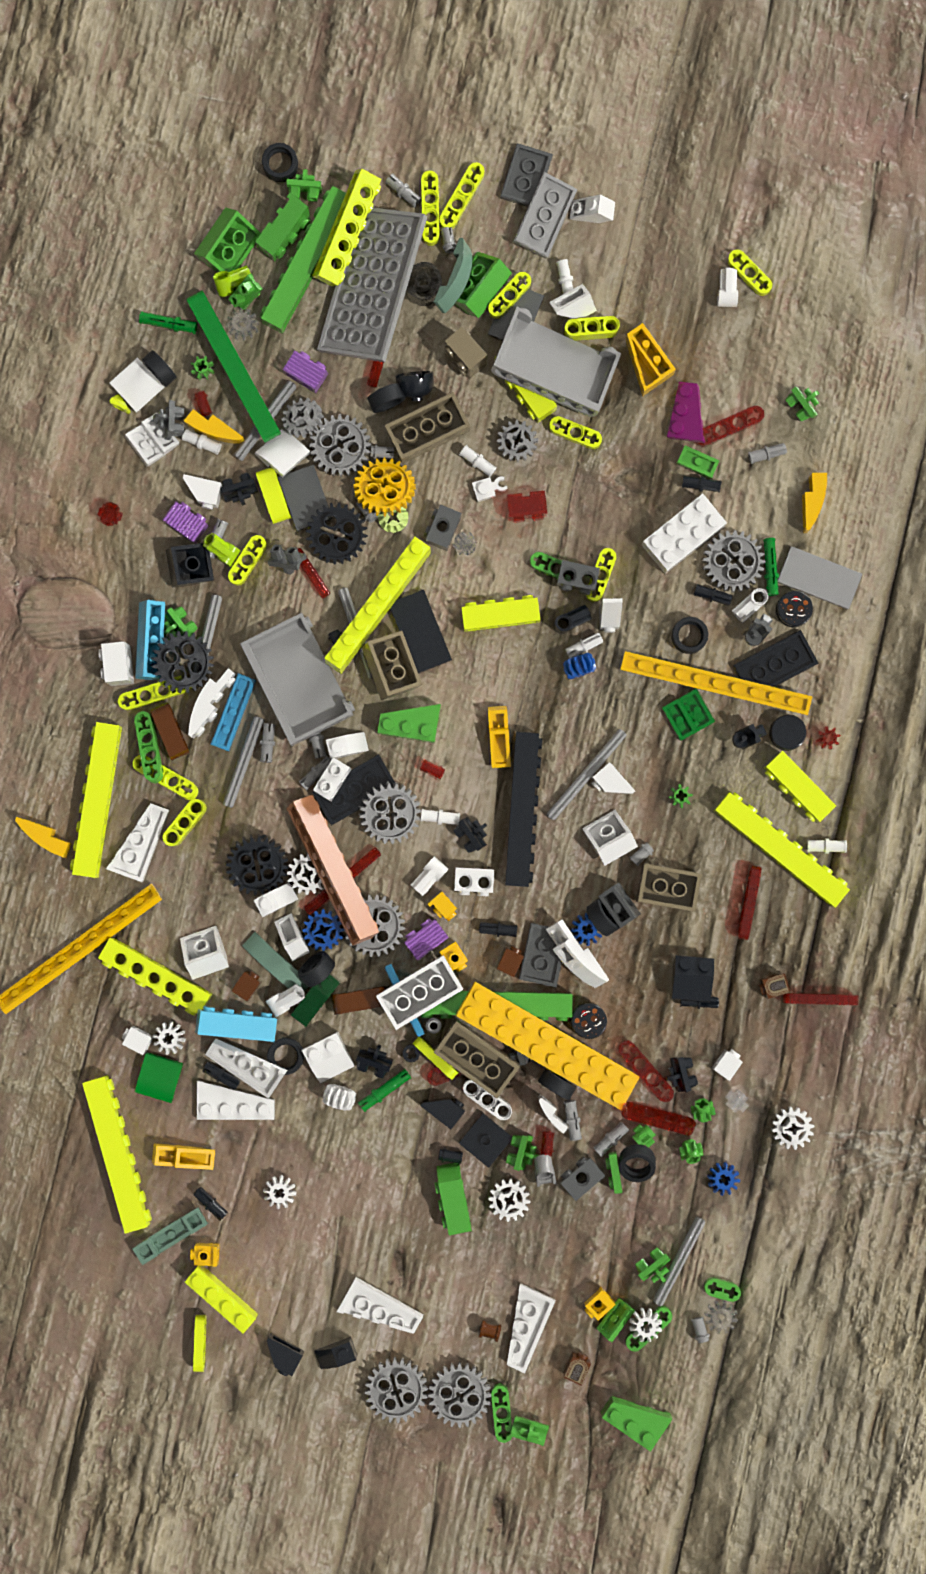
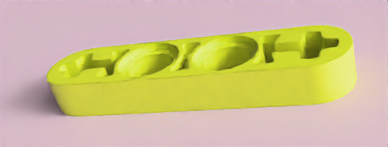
[440,162,484,229]
[421,170,439,246]
[118,676,191,711]
[133,755,198,800]

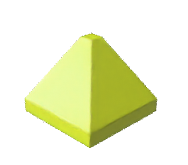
[110,394,131,414]

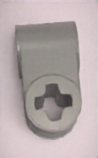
[534,1155,556,1187]

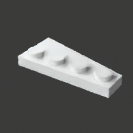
[205,1039,287,1099]
[197,1080,275,1120]
[337,1277,423,1334]
[507,1284,556,1373]

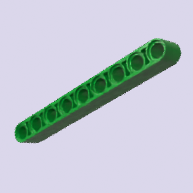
[186,290,281,443]

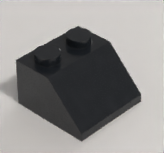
[166,543,214,588]
[671,955,714,1003]

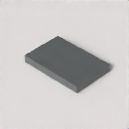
[500,143,553,207]
[488,285,544,341]
[278,465,333,532]
[519,923,562,987]

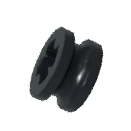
[403,1044,420,1062]

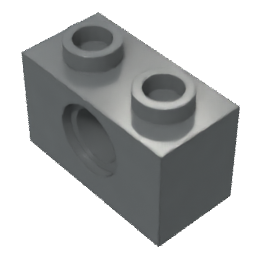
[424,504,462,551]
[598,883,641,928]
[560,1156,605,1201]

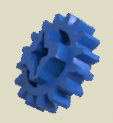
[302,909,344,951]

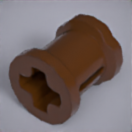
[478,1320,501,1342]

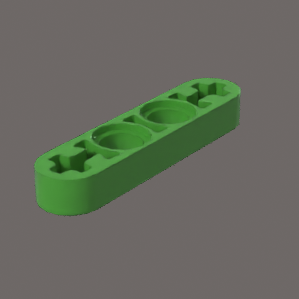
[134,711,163,783]

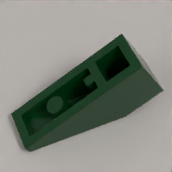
[291,973,342,1027]

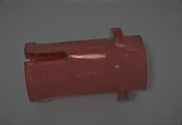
[194,391,213,417]
[420,759,446,780]
[539,1131,555,1156]

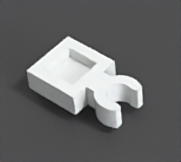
[472,476,507,502]

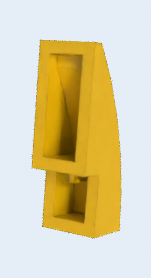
[184,409,244,444]
[802,473,827,533]
[488,706,511,768]
[15,817,72,858]
[152,1144,215,1170]

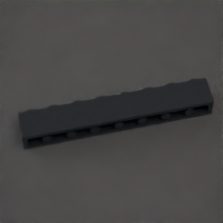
[505,732,542,887]

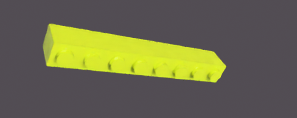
[324,537,431,674]
[70,722,122,878]
[713,792,850,908]
[82,1075,152,1234]

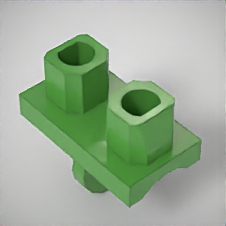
[287,169,322,202]
[229,274,263,310]
[785,387,819,422]
[164,606,197,637]
[506,1135,540,1171]
[635,1248,671,1283]
[510,1416,549,1446]

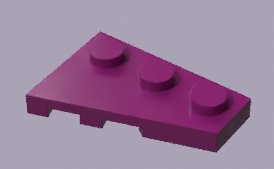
[667,382,705,443]

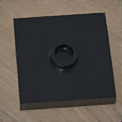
[459,1113,512,1168]

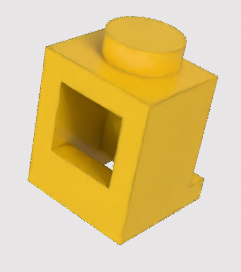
[428,892,457,922]
[440,941,468,972]
[190,1243,220,1267]
[584,1287,615,1321]

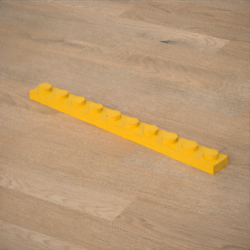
[620,651,812,715]
[0,884,162,1014]

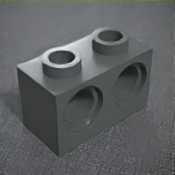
[557,560,600,595]

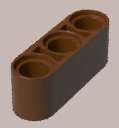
[150,702,190,760]
[331,986,386,1015]

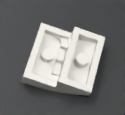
[109,357,164,413]
[125,413,179,467]
[255,429,310,478]
[538,1094,568,1134]

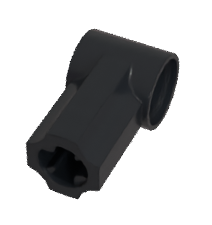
[553,605,592,634]

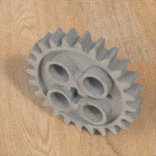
[309,414,371,477]
[702,530,765,593]
[359,782,422,844]
[343,894,406,957]
[365,1357,428,1423]
[428,1362,491,1428]

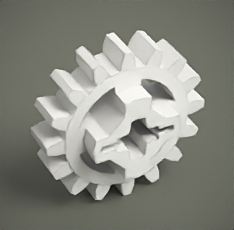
[287,854,323,895]
[771,1107,814,1150]
[488,1178,530,1222]

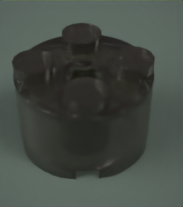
[405,262,442,306]

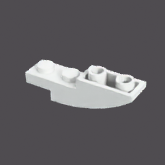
[188,668,236,739]
[546,920,609,988]

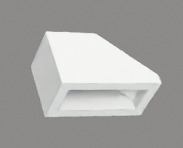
[549,284,597,319]
[183,474,222,510]
[326,732,369,760]
[591,762,635,794]
[254,882,298,917]
[274,913,310,961]

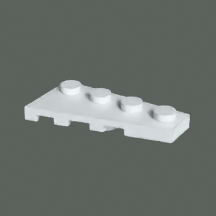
[106,803,170,882]

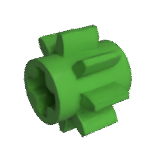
[191,356,214,380]
[668,784,693,808]
[691,1098,716,1123]
[632,1124,656,1148]
[679,1139,703,1164]

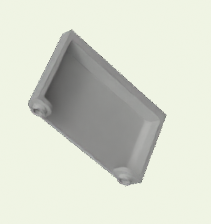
[491,307,621,417]
[240,613,355,746]

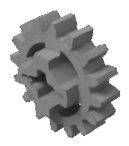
[282,398,324,438]
[497,420,538,463]

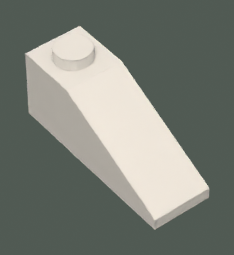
[599,598,622,633]

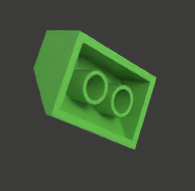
[194,207,261,273]
[454,251,512,318]

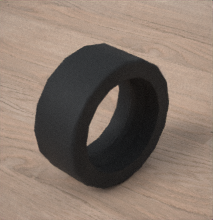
[262,143,298,182]
[142,350,177,387]
[367,383,405,413]
[671,617,709,654]
[586,898,620,937]
[298,951,335,987]
[267,1037,305,1075]
[538,1068,576,1100]
[619,1144,656,1182]

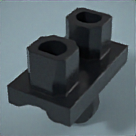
[220,473,258,506]
[732,724,767,750]
[453,817,487,853]
[356,1044,393,1078]
[664,1057,698,1092]

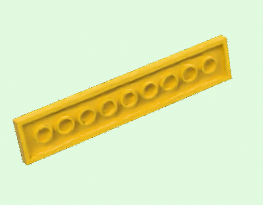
[455,981,640,1110]

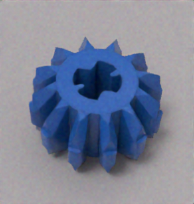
[563,653,596,679]
[571,913,602,946]
[707,1162,740,1196]

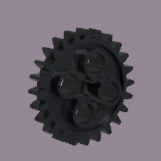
[306,502,368,565]
[151,631,214,693]
[225,834,288,896]

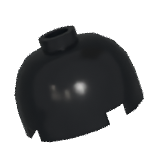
[395,371,434,401]

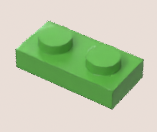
[677,445,719,479]
[605,1151,622,1194]
[596,1298,635,1342]

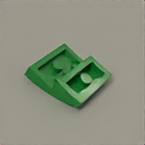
[662,689,716,741]
[135,1052,184,1103]

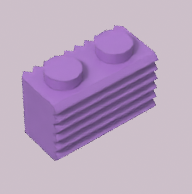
[283,351,328,393]
[162,501,208,544]
[404,918,449,960]

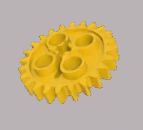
[354,457,416,517]

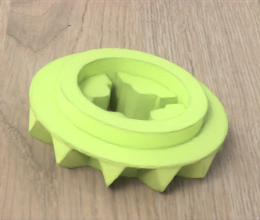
[378,507,408,533]

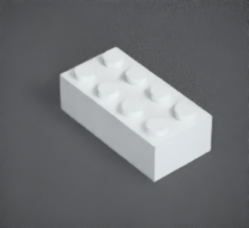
[642,494,727,574]
[376,955,463,1030]

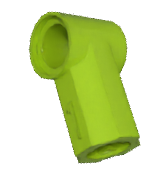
[213,265,251,297]
[203,533,241,567]

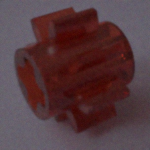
[97,502,123,526]
[816,726,841,750]

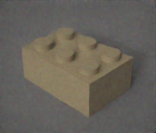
[362,631,422,701]
[636,864,702,912]

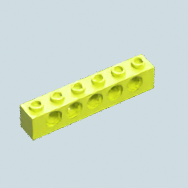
[312,168,381,286]
[98,937,212,1016]

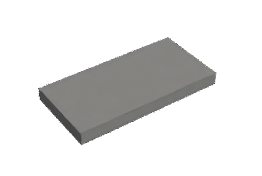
[513,172,577,259]
[778,546,862,610]

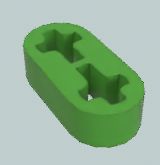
[704,1277,741,1302]

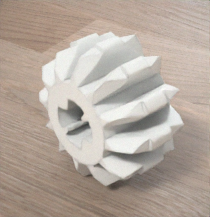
[153,1021,186,1055]
[323,1084,356,1111]
[263,1175,297,1209]
[629,1308,662,1342]

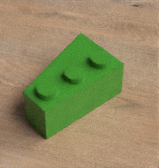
[255,192,311,262]
[377,704,441,743]
[435,1163,472,1235]
[601,1396,673,1452]

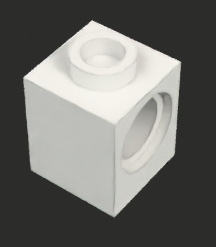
[122,1026,153,1055]
[712,1049,743,1081]

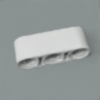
[463,1079,512,1120]

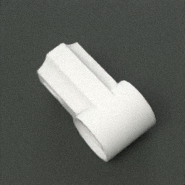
[717,268,738,307]
[732,588,768,623]
[411,856,448,896]
[266,984,305,1018]

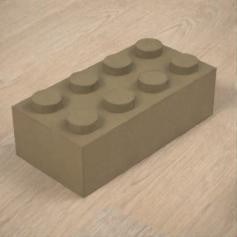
[385,392,470,464]
[434,1018,520,1098]

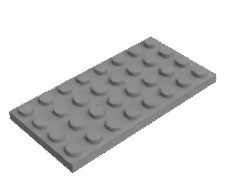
[317,208,427,362]

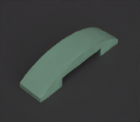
[434,238,472,313]
[242,932,308,991]
[132,1207,208,1265]

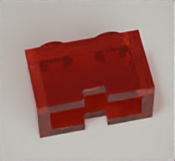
[507,490,547,523]

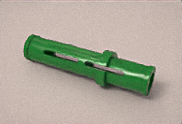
[139,311,197,334]
[763,538,779,596]
[358,1068,412,1112]

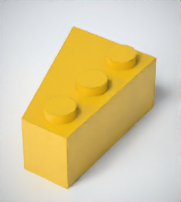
[625,323,676,396]

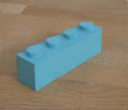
[135,600,165,680]
[195,1007,277,1042]

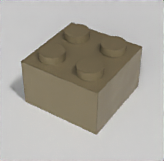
[445,326,487,379]

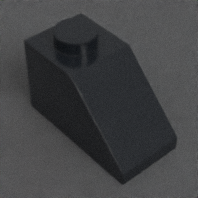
[420,1097,465,1130]
[267,1333,304,1376]
[314,1337,357,1369]

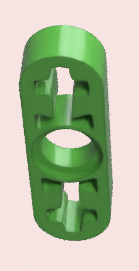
[530,552,572,581]
[625,1306,672,1352]
[491,1383,512,1443]

